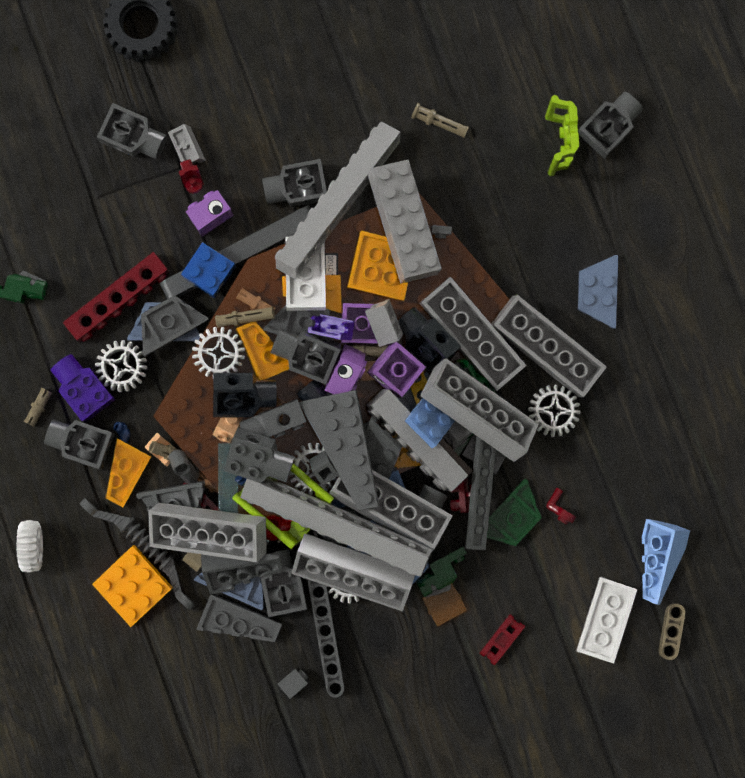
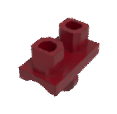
[179,159,204,194]
[450,478,471,513]

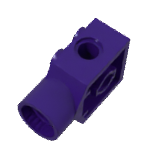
[51,354,116,423]

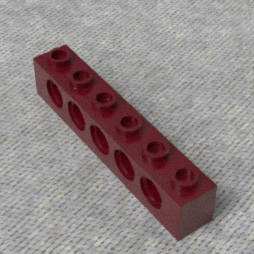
[63,252,169,343]

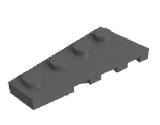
[196,594,283,642]

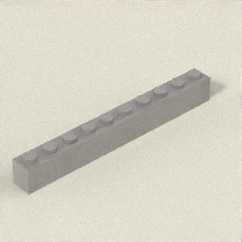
[275,122,400,279]
[240,477,433,577]

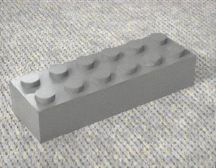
[368,160,442,284]
[419,277,526,391]
[491,295,606,397]
[421,358,539,462]
[366,389,468,492]
[329,470,452,551]
[148,503,266,562]
[291,534,415,612]

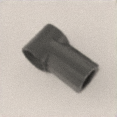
[168,450,200,484]

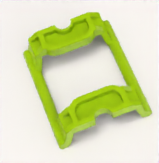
[545,95,579,176]
[232,463,334,549]

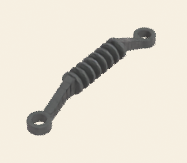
[80,498,195,610]

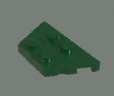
[487,479,542,546]

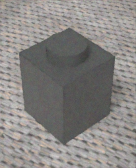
[309,450,339,486]
[278,668,309,699]

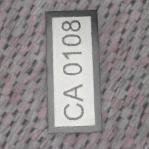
[325,253,338,275]

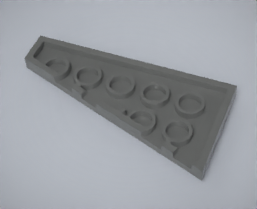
[299,390,379,511]

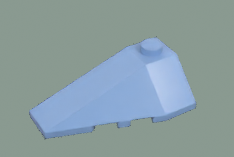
[642,519,690,605]

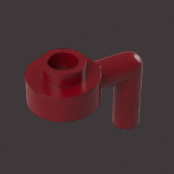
[546,488,576,525]

